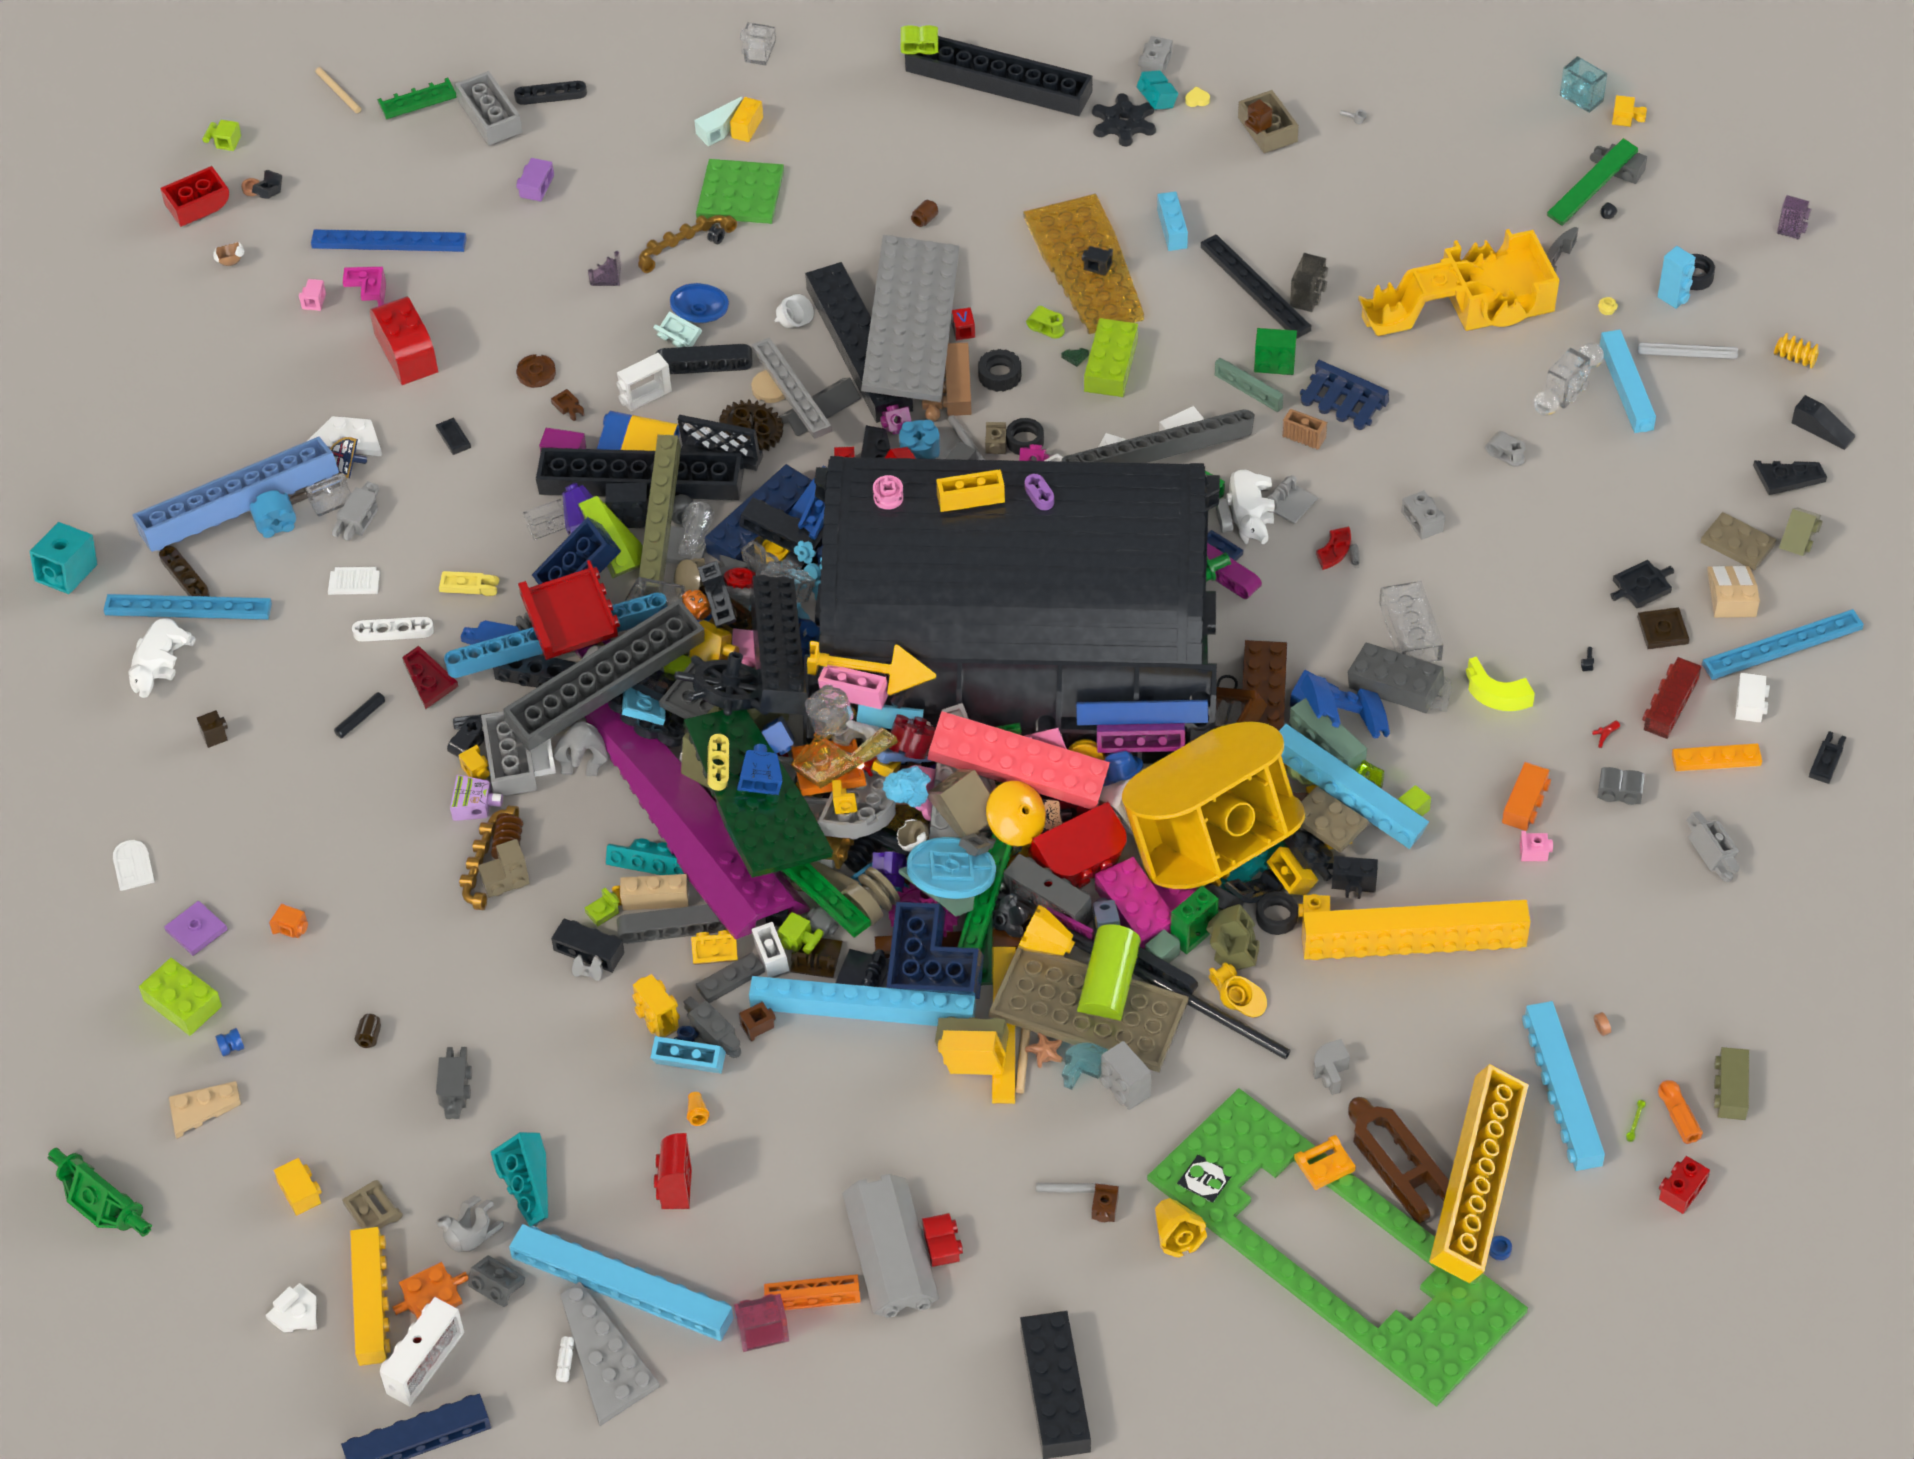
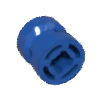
[215,1028,245,1057]

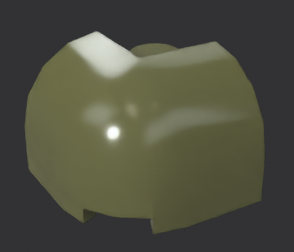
[1206,904,1260,969]

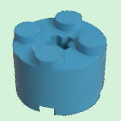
[899,420,940,459]
[250,490,296,538]

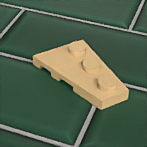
[169,1081,241,1139]

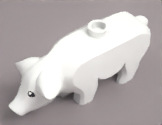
[1226,470,1275,544]
[128,618,196,698]

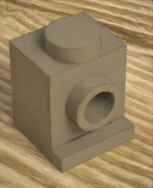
[985,422,1006,454]

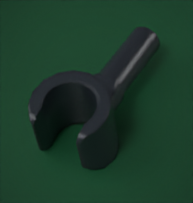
[1581,647,1594,672]

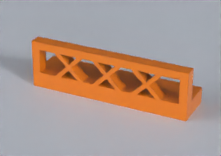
[764,1274,861,1312]

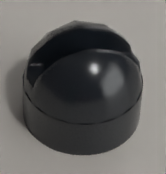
[1600,202,1618,219]

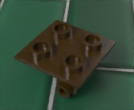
[790,938,843,978]

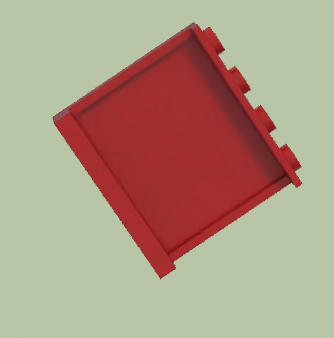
[518,560,620,660]

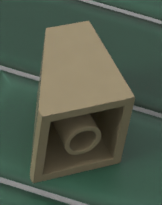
[927,769,990,838]

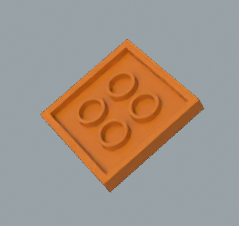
[791,739,866,796]

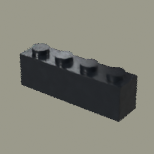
[740,497,823,560]

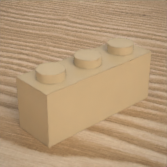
[620,874,689,910]

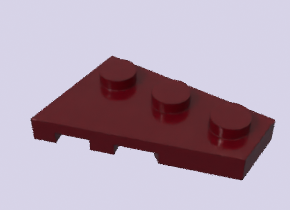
[402,646,459,710]

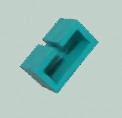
[1136,70,1179,110]

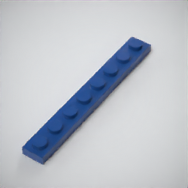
[311,229,466,252]

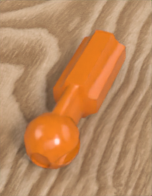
[1658,1080,1703,1144]

